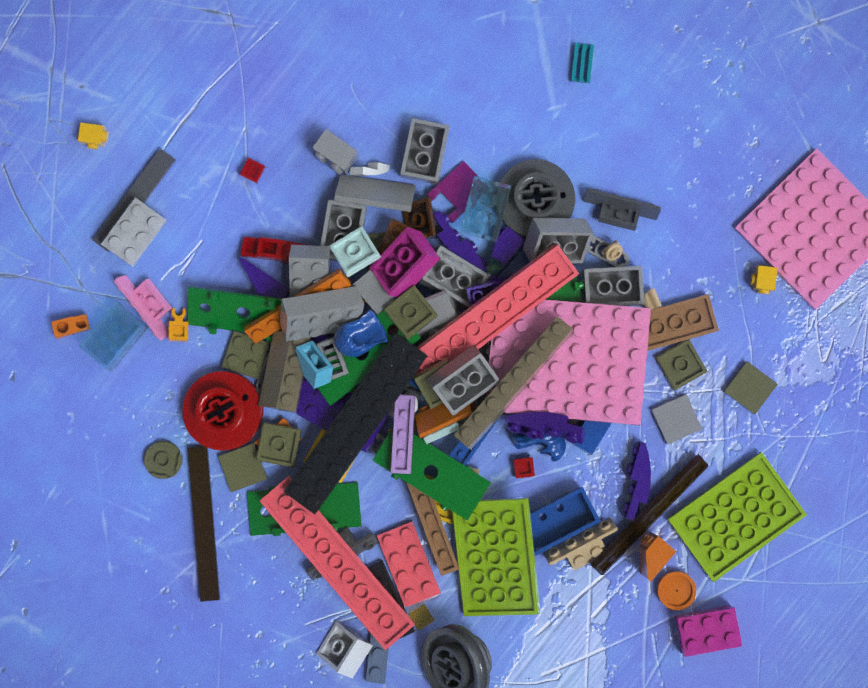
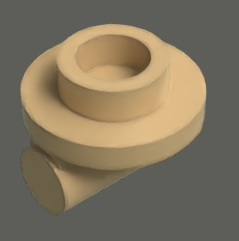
[601,240,623,261]
[644,288,662,310]

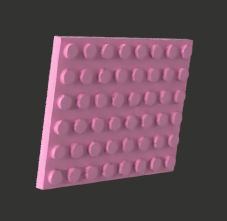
[485,300,651,426]

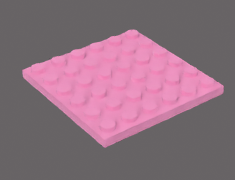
[734,148,868,310]

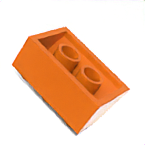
[415,400,478,438]
[638,532,677,582]

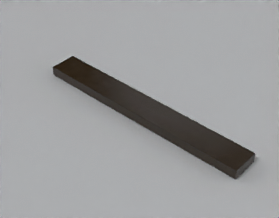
[188,446,220,602]
[590,454,709,576]

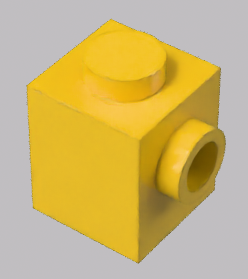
[78,122,109,150]
[750,265,778,295]

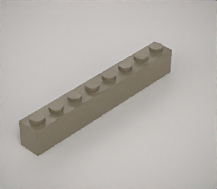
[454,316,574,449]

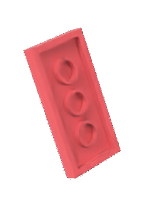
[377,521,441,608]

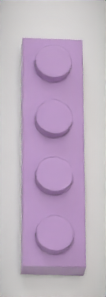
[391,395,415,474]

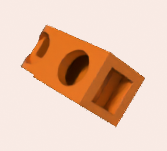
[51,314,91,340]

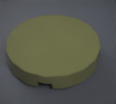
[144,441,183,479]

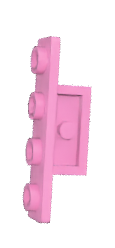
[114,275,172,341]

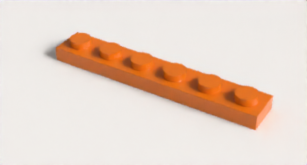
[244,269,351,344]

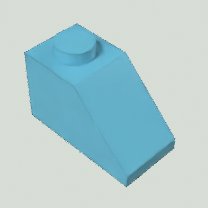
[295,341,333,389]

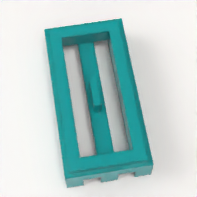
[571,43,594,83]

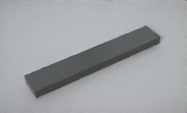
[92,148,176,252]

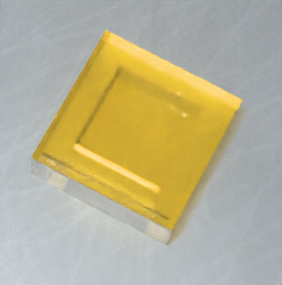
[408,603,435,630]

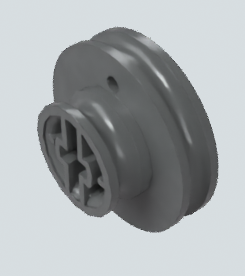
[496,159,575,238]
[422,624,492,688]

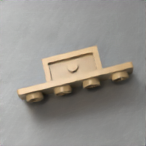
[543,518,618,571]

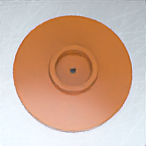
[657,571,696,610]

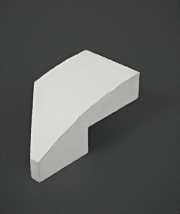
[350,162,390,176]

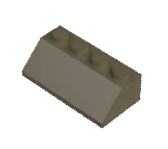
[258,331,312,414]

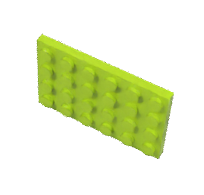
[667,452,807,583]
[453,498,540,616]

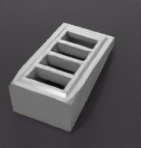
[317,336,349,380]

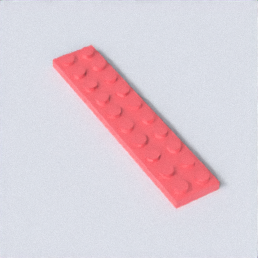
[413,243,579,379]
[260,476,415,650]

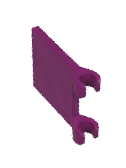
[427,161,490,223]

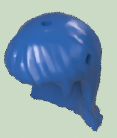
[334,310,388,357]
[512,434,566,462]

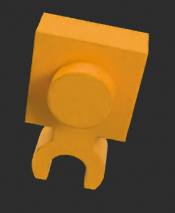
[168,308,188,342]

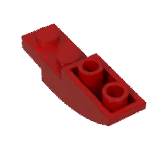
[241,237,311,264]

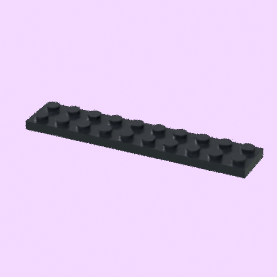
[284,333,428,514]

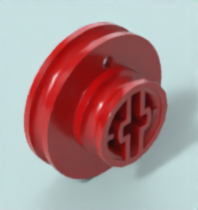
[182,371,264,450]

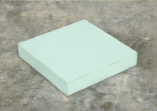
[329,226,381,277]
[424,418,468,444]

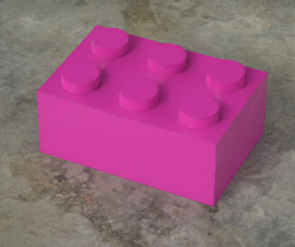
[369,227,440,298]
[674,605,742,657]

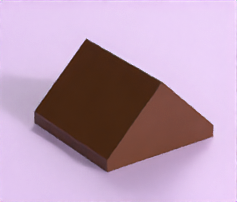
[402,197,436,240]

